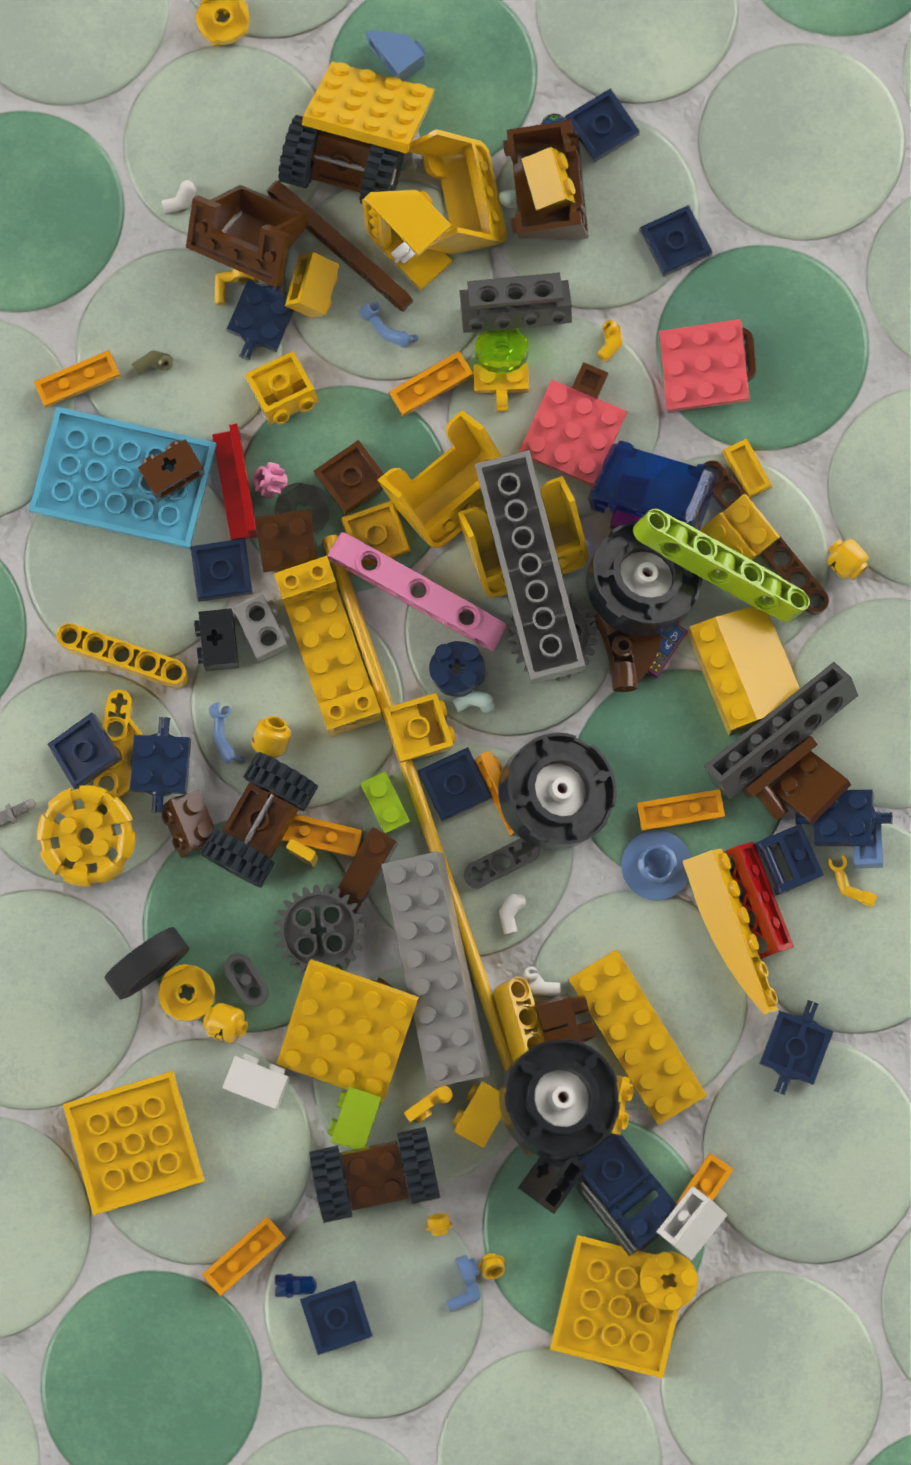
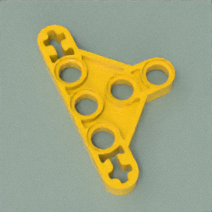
[93,689,143,809]

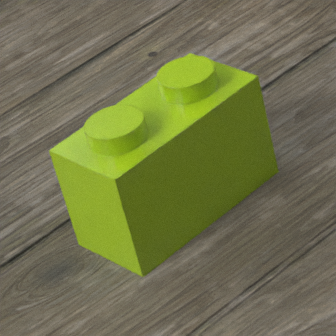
[360,771,411,836]
[328,1087,382,1149]

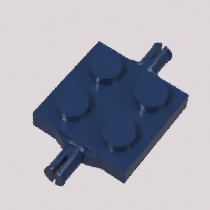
[227,276,295,361]
[130,717,191,813]
[795,789,893,846]
[759,1000,833,1095]

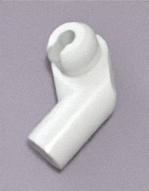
[499,893,526,935]

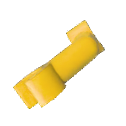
[828,854,877,908]

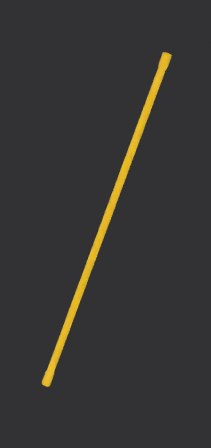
[321,534,513,1074]

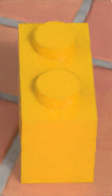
[522,147,575,214]
[285,252,340,318]
[452,1081,502,1149]

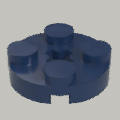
[429,641,486,697]

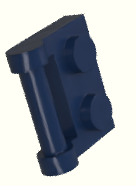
[754,824,824,896]
[608,1173,678,1251]

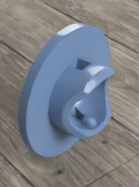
[621,830,691,900]

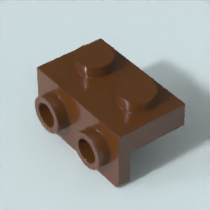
[161,790,215,858]

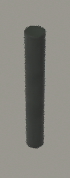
[575,1182,638,1256]

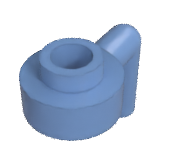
[446,1255,481,1312]

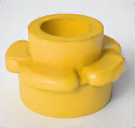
[425,1213,453,1236]
[477,1253,505,1280]

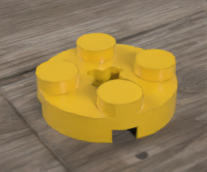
[196,0,250,46]
[158,964,216,1022]
[640,1252,698,1310]

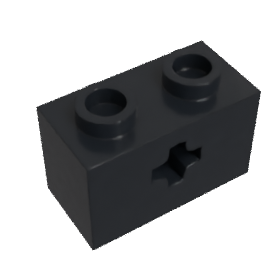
[194,608,239,671]
[518,1157,587,1214]

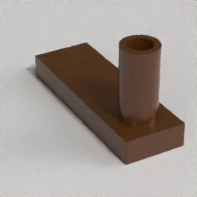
[742,736,818,820]

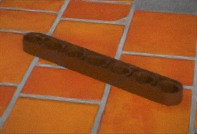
[267,180,413,312]
[699,460,829,615]

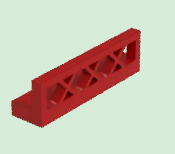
[212,424,258,540]
[723,842,794,959]

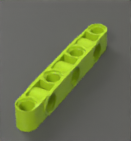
[633,509,810,623]

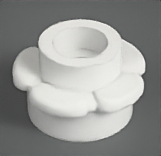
[391,242,416,264]

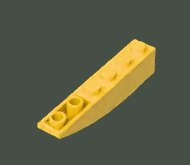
[682,849,778,1014]

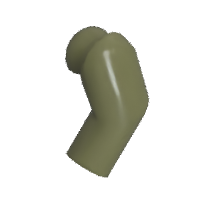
[132,350,173,375]

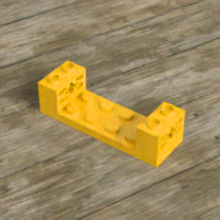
[274,556,383,737]

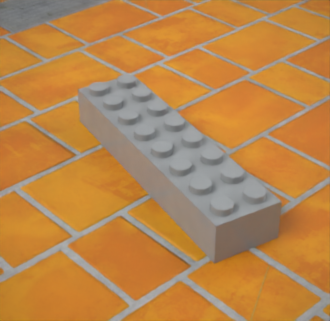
[475,450,585,684]
[382,851,491,1089]

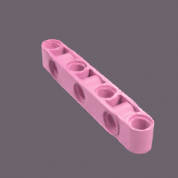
[327,532,508,651]

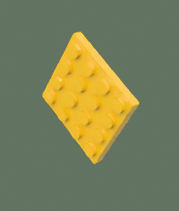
[302,61,435,154]
[276,959,419,1103]
[63,1071,205,1215]
[550,1235,679,1379]

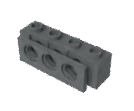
[459,272,572,333]

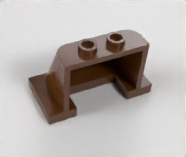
[186,185,308,287]

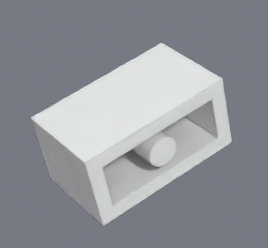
[222,1053,290,1110]
[657,1186,727,1261]

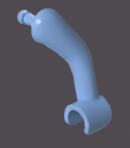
[359,302,418,347]
[209,702,245,763]

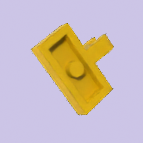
[473,363,529,412]

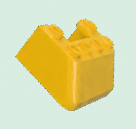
[378,410,502,548]
[458,476,589,598]

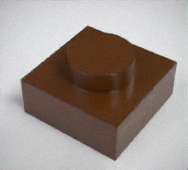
[572,362,608,399]

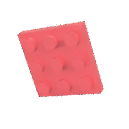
[659,319,750,413]
[519,380,627,487]

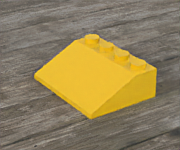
[687,606,800,735]

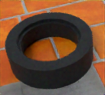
[104,927,190,1000]

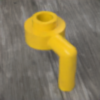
[215,268,259,306]

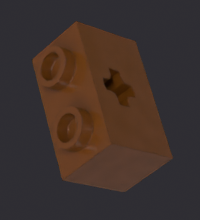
[138,439,205,501]

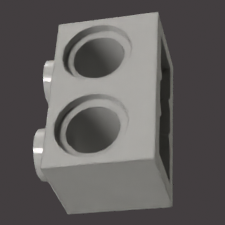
[233,595,290,663]

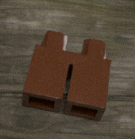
[534,994,596,1043]

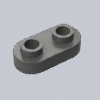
[224,954,269,1007]

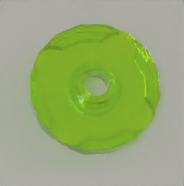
[474,328,529,373]

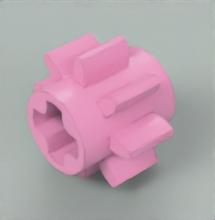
[253,462,288,498]

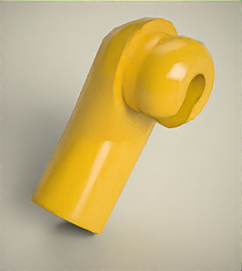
[597,320,623,362]

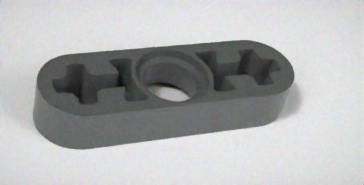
[464,838,540,888]

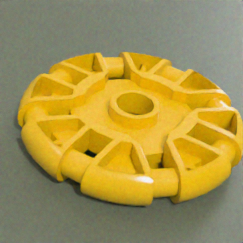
[36,785,136,887]

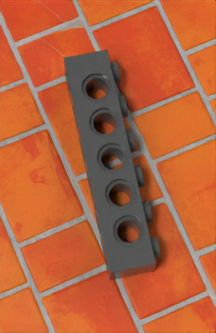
[704,662,859,800]

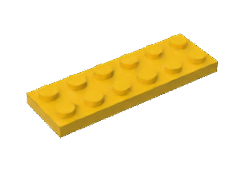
[568,949,707,1126]

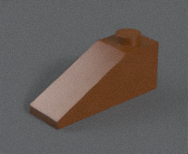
[338,827,398,914]

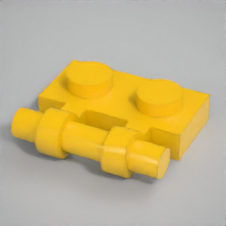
[404,1086,453,1124]

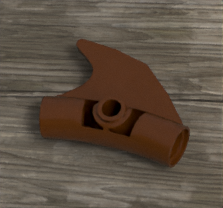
[594,613,661,692]

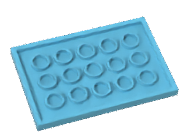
[29,406,217,550]

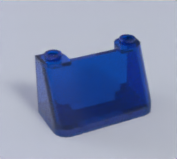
[588,441,717,530]

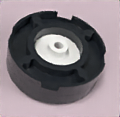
[586,521,703,637]
[498,733,617,850]
[499,1039,620,1159]

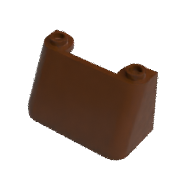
[503,120,588,240]

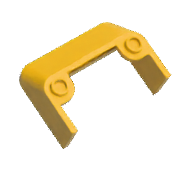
[408,129,507,254]
[362,190,453,291]

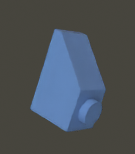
[366,30,426,81]

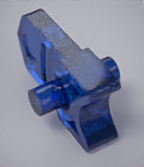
[274,1273,317,1298]

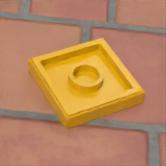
[341,501,411,569]

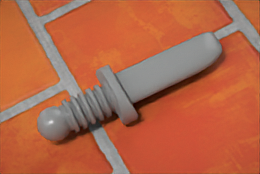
[0,799,36,825]

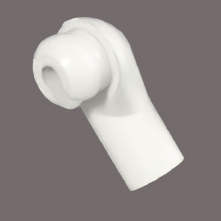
[162,180,196,213]
[522,967,560,996]

